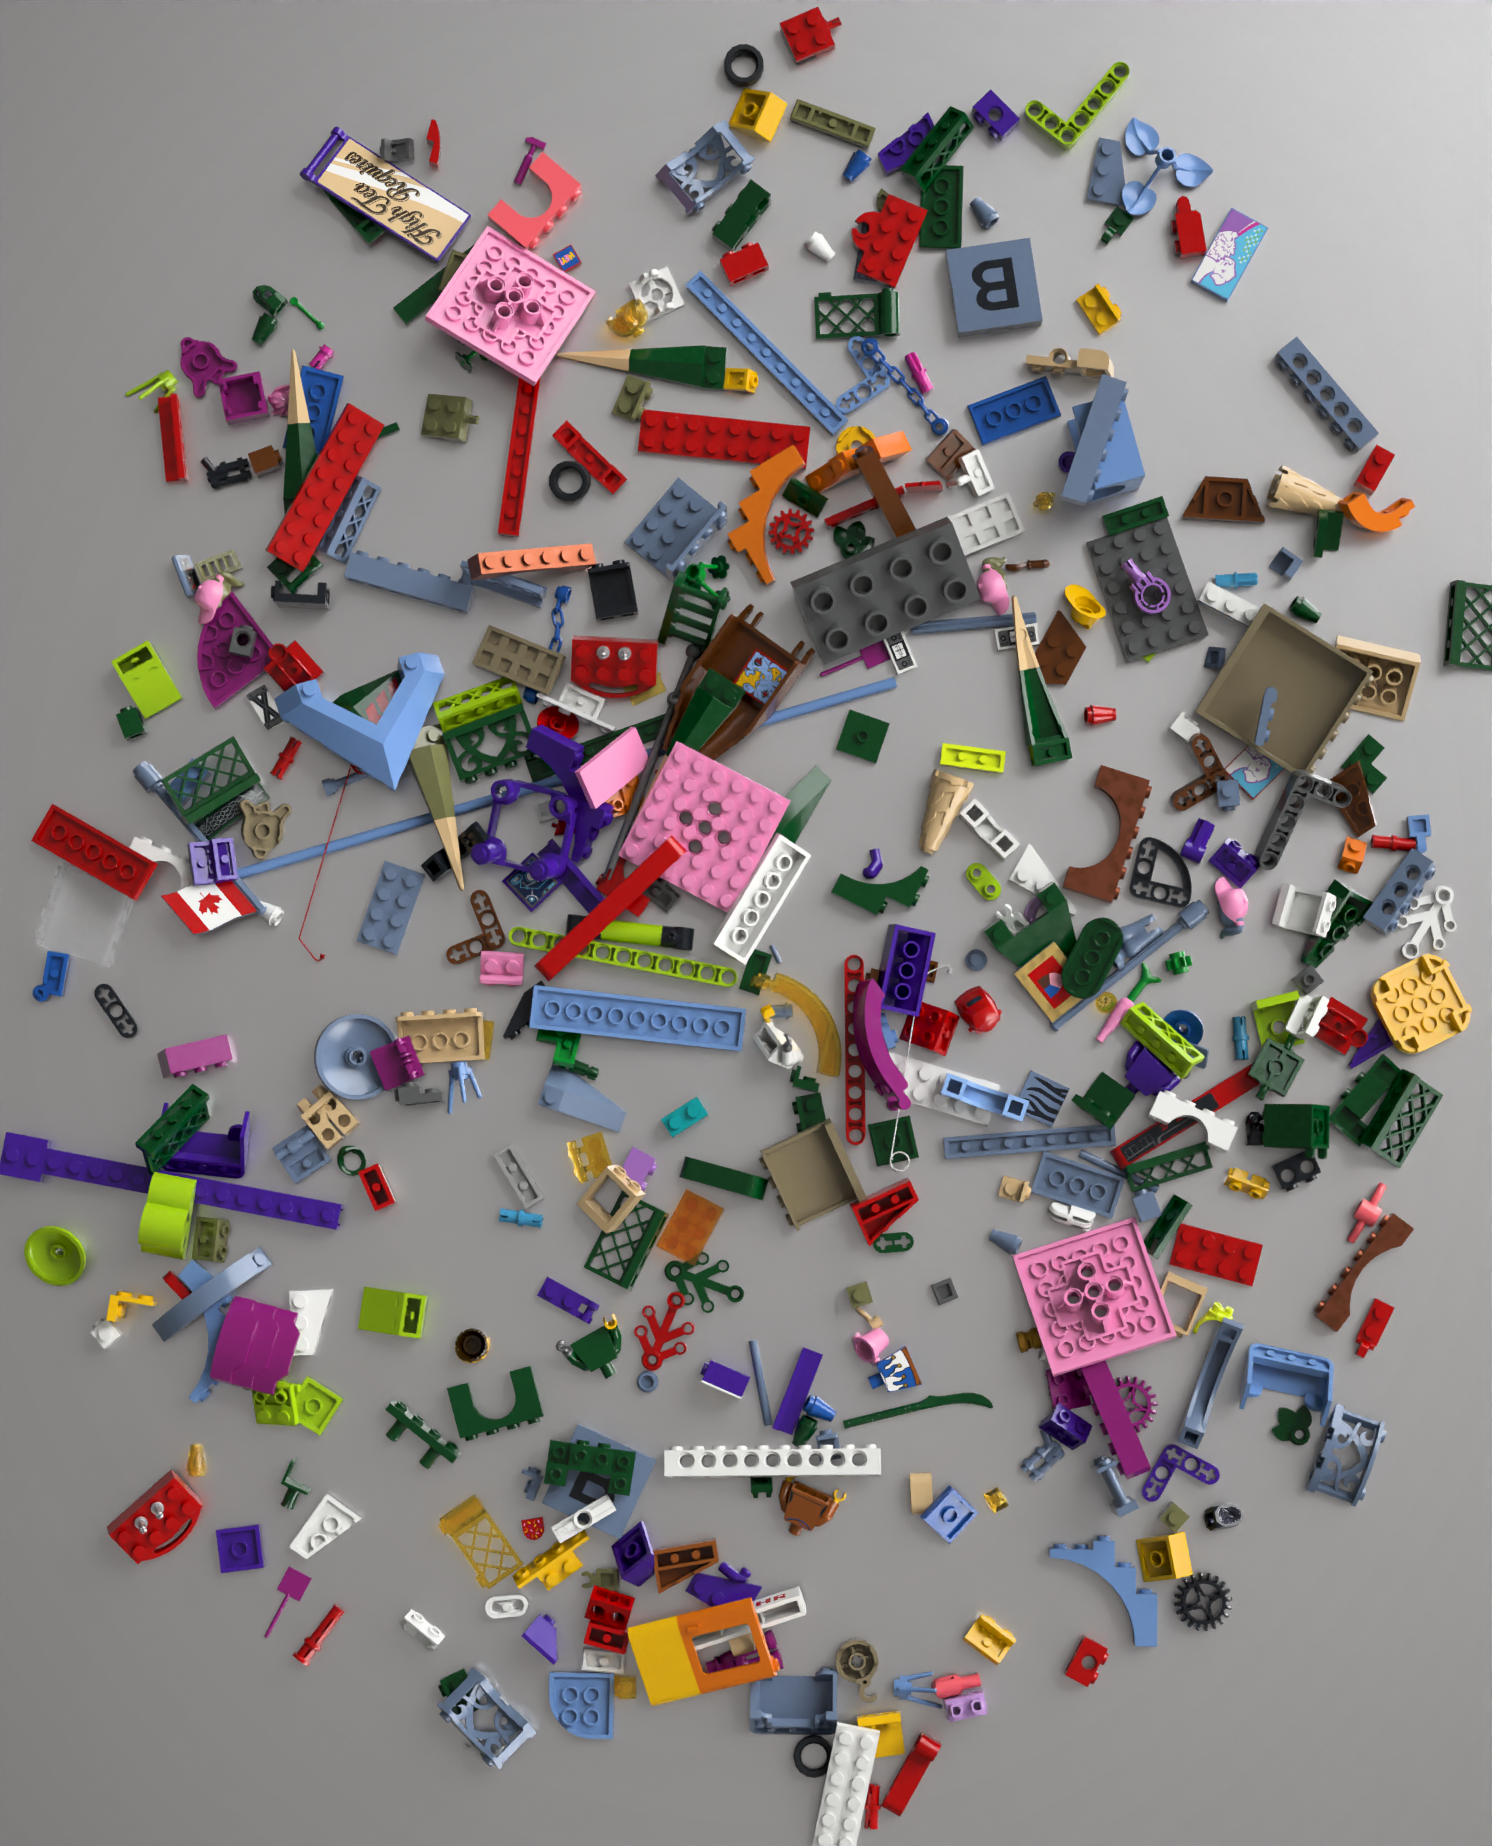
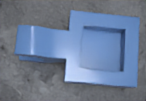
[1407,814,1431,853]

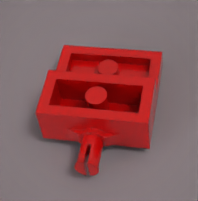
[780,7,842,63]

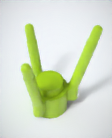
[125,370,178,413]

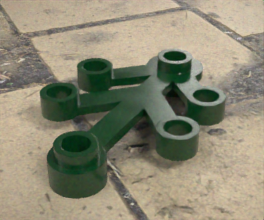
[664,1252,744,1313]

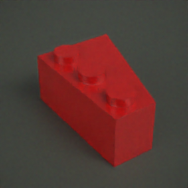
[849,1177,919,1246]

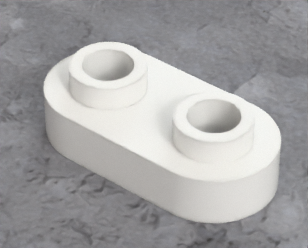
[485,1594,528,1619]

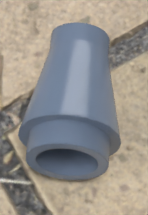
[970,197,999,229]
[989,1229,1022,1255]

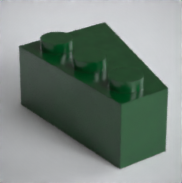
[712,179,771,251]

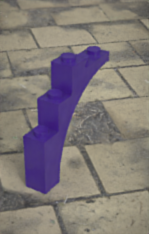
[526,724,614,863]

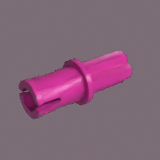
[905,352,934,394]

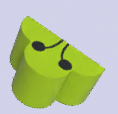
[138,1172,197,1260]

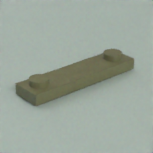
[790,99,876,149]

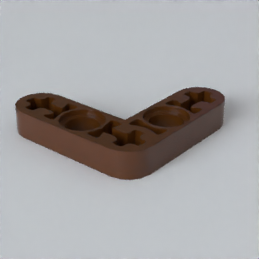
[1170,733,1229,811]
[446,890,506,965]

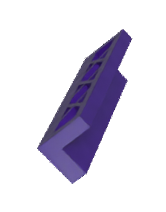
[537,839,605,913]
[772,1347,823,1435]

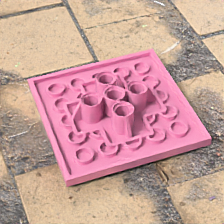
[425,226,596,386]
[619,741,791,913]
[1013,1217,1176,1377]

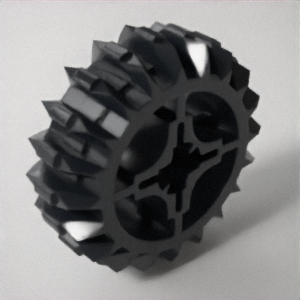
[1174,1572,1232,1631]

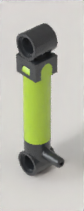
[565,914,695,951]

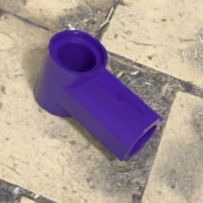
[1180,818,1215,864]

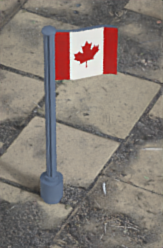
[133,761,267,935]

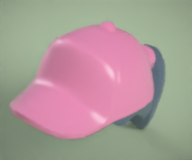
[1214,877,1248,939]

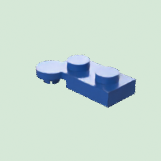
[33,951,70,1002]

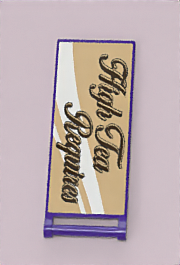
[300,127,471,262]

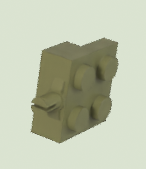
[421,394,480,442]

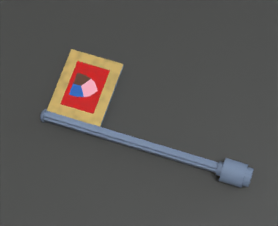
[1014,900,1210,1031]

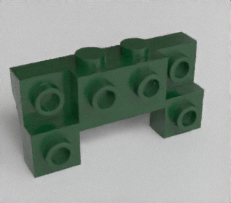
[1330,1054,1401,1147]
[544,1439,636,1496]

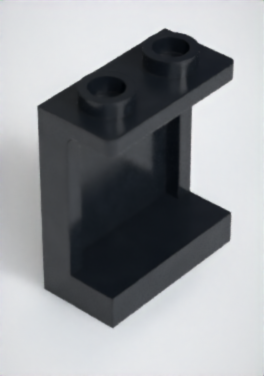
[587,560,639,622]
[271,580,330,610]

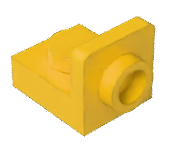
[723,368,758,393]

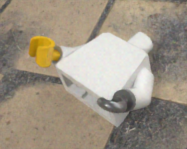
[753,1004,804,1069]

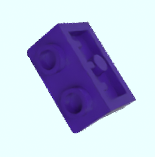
[1208,838,1260,889]
[1039,1403,1092,1450]

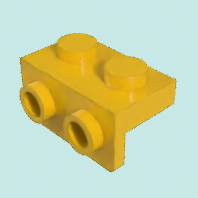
[962,1614,1016,1666]

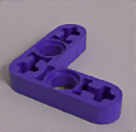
[1141,1444,1220,1502]

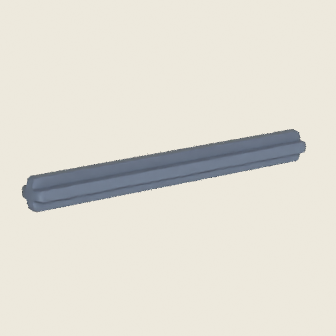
[911,612,1037,634]

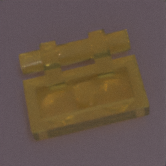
[567,1131,612,1183]

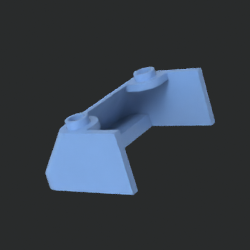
[1239,1343,1334,1427]

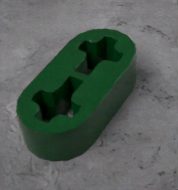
[873,1232,914,1253]

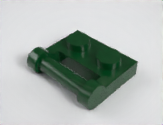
[267,555,324,594]

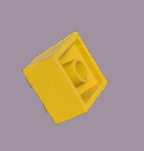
[728,88,787,142]
[1136,1532,1193,1582]

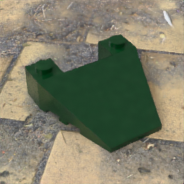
[982,882,1076,967]

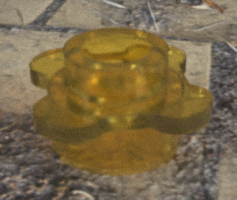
[1033,492,1056,511]

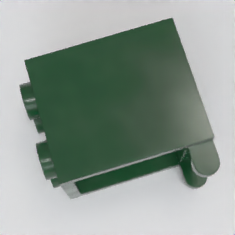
[1262,1104,1330,1159]

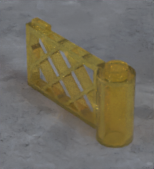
[438,1494,524,1589]

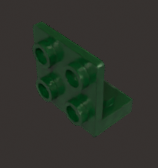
[1071,1072,1135,1130]

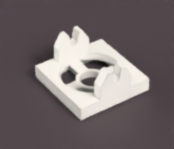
[629,267,685,323]

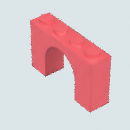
[488,152,582,250]

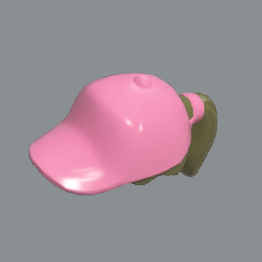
[977,557,1009,615]
[194,571,244,624]

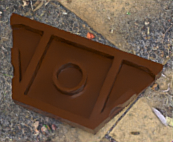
[1183,476,1265,523]
[1035,610,1086,685]

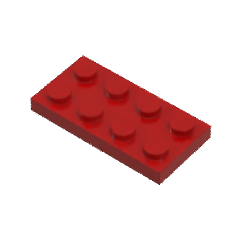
[1169,1223,1263,1286]

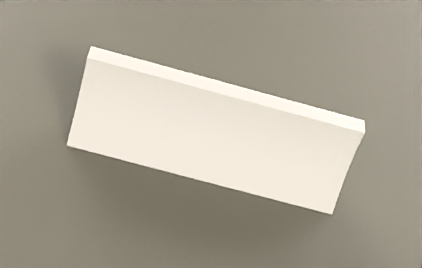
[710,833,811,964]

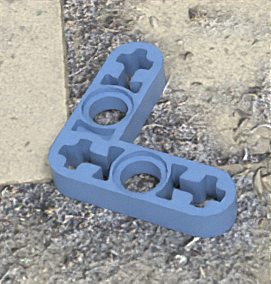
[836,336,890,415]

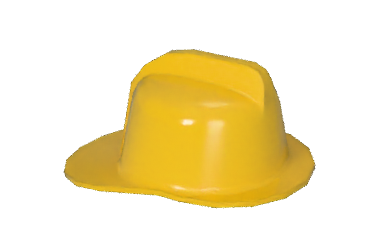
[1064,584,1106,629]

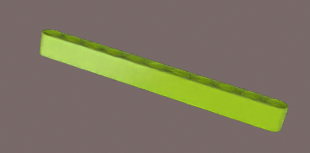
[509,927,737,988]

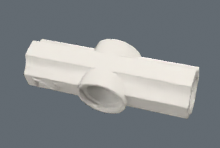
[551,1494,616,1543]

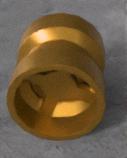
[1016,1327,1042,1353]

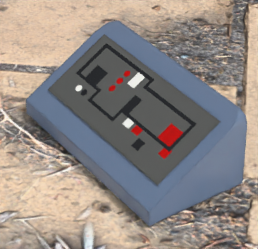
[171,555,200,599]

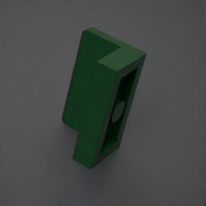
[1313,510,1344,558]

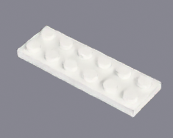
[865,1051,1000,1126]
[812,1722,880,1846]

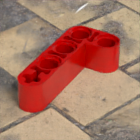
[881,1732,941,1817]

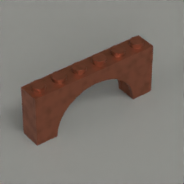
[1062,765,1152,904]

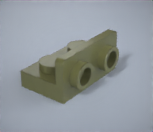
[612,375,653,424]
[192,1217,230,1263]

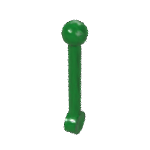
[290,297,324,329]

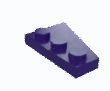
[878,112,934,174]

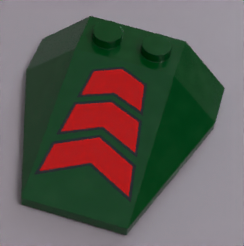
[333,670,402,725]

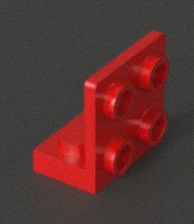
[899,1002,960,1056]

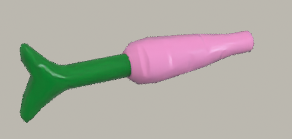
[1095,963,1162,1043]

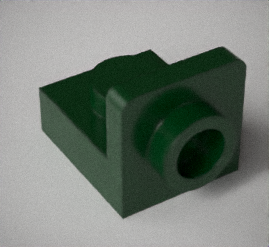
[789,1065,820,1093]

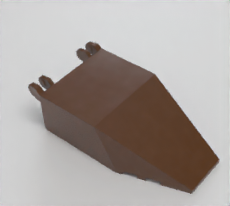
[662,604,815,760]

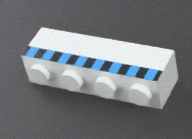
[1197,581,1260,630]

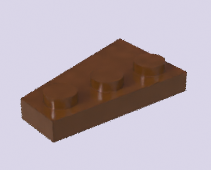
[1324,761,1377,837]

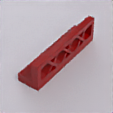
[158,393,188,483]

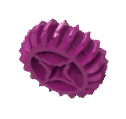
[1116,1376,1158,1433]

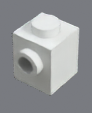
[90,1318,124,1349]

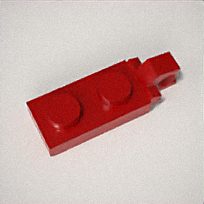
[1355,1298,1394,1358]

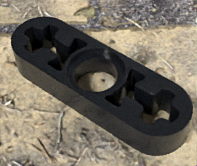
[94,984,139,1038]

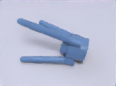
[448,1061,482,1114]
[894,1671,943,1709]

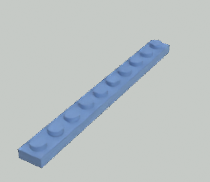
[685,270,848,436]

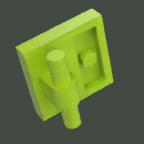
[251,1381,301,1426]

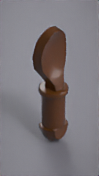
[1005,560,1050,572]

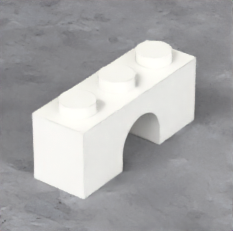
[959,799,1020,861]

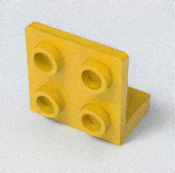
[106,1291,158,1322]
[857,1710,905,1758]

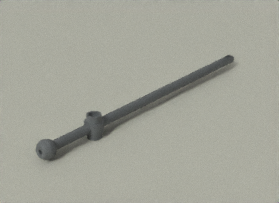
[603,644,702,881]

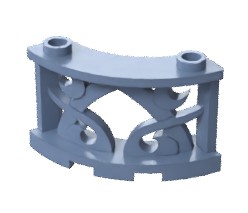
[655,120,756,214]
[1306,1404,1387,1507]
[437,1668,536,1770]

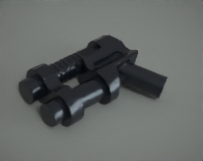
[201,457,252,489]

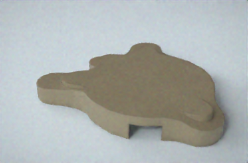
[238,799,292,859]

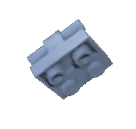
[272,1125,332,1184]

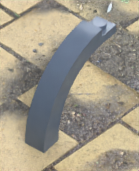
[152,1247,272,1342]
[1177,1317,1244,1449]

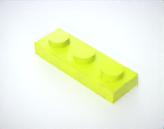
[940,743,1006,773]

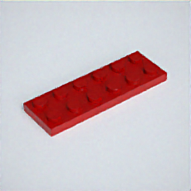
[31,804,158,901]

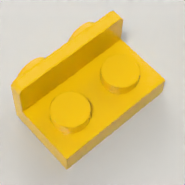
[1076,283,1122,335]

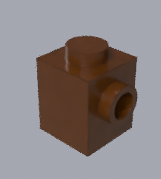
[248,445,282,477]

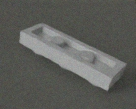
[493,1143,544,1209]

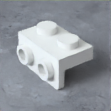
[1284,993,1329,1040]

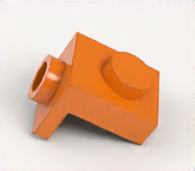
[1337,837,1367,874]

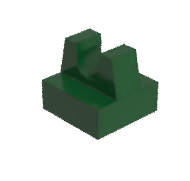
[750,1477,773,1498]

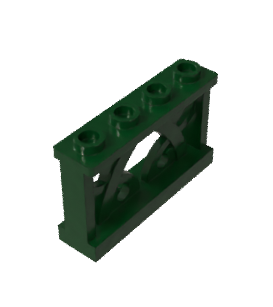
[442,703,538,784]

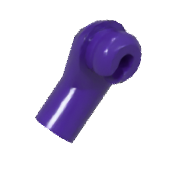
[863,848,883,879]
[718,1562,751,1583]

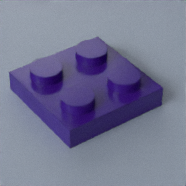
[216,1524,265,1573]

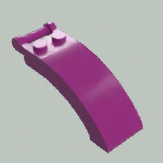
[853,979,911,1111]

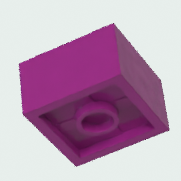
[218,371,270,425]

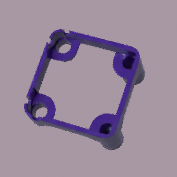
[471,779,578,881]

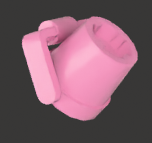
[851,1328,889,1366]

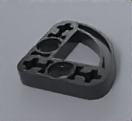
[1129,837,1192,908]

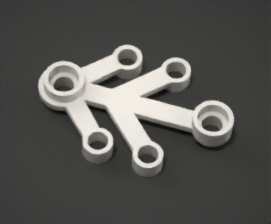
[1397,886,1457,959]

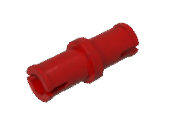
[270,736,302,780]
[1371,835,1416,852]
[864,1784,881,1830]

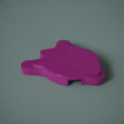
[180,337,238,398]

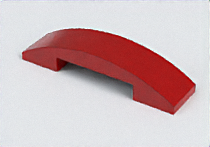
[552,420,628,495]

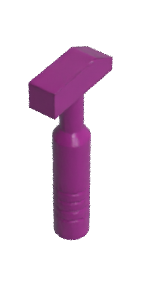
[513,137,546,185]

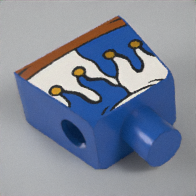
[868,1346,922,1392]

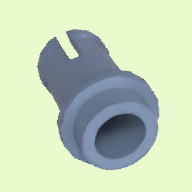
[770,1002,793,1019]

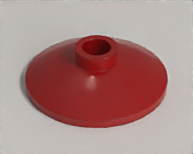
[537,706,579,739]

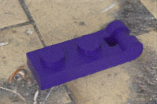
[537,1277,600,1324]

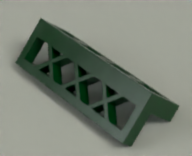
[900,106,974,191]
[1123,1141,1213,1193]

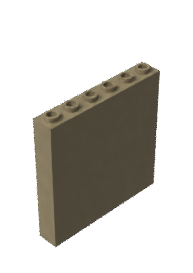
[1195,603,1374,780]

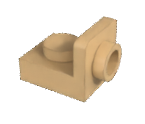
[998,1175,1032,1203]

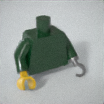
[556,1314,622,1379]

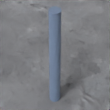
[1078,1149,1159,1193]
[749,1340,773,1426]

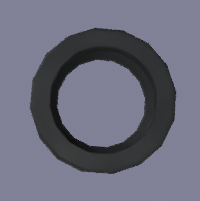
[724,44,764,87]
[549,461,591,501]
[793,1735,832,1778]

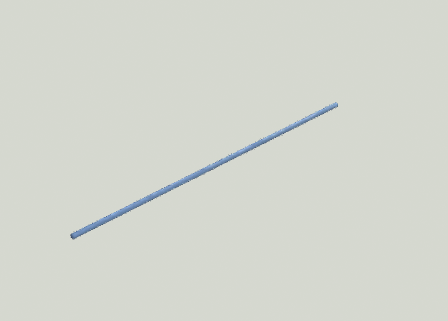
[237,677,897,879]

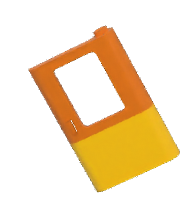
[628,1597,780,1706]

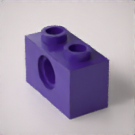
[972,89,1020,141]

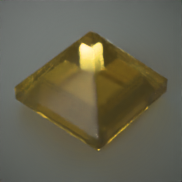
[983,1487,1009,1513]

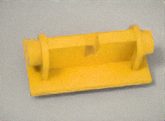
[1223,1167,1270,1200]

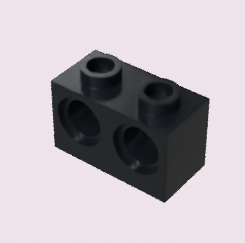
[1269,1151,1321,1192]

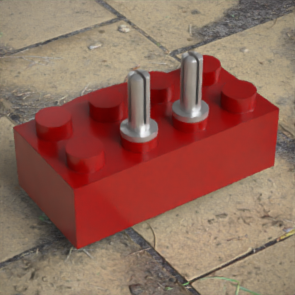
[571,635,659,698]
[107,1469,203,1564]

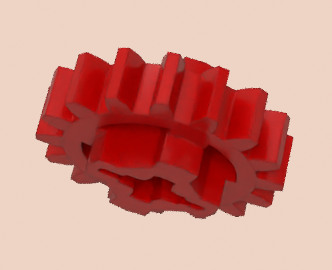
[768,508,814,556]

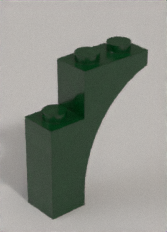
[831,866,930,917]

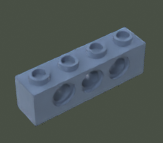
[1363,848,1436,936]

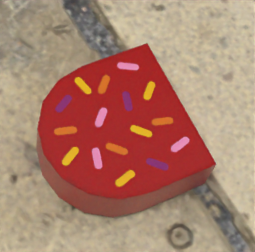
[521,1517,545,1540]

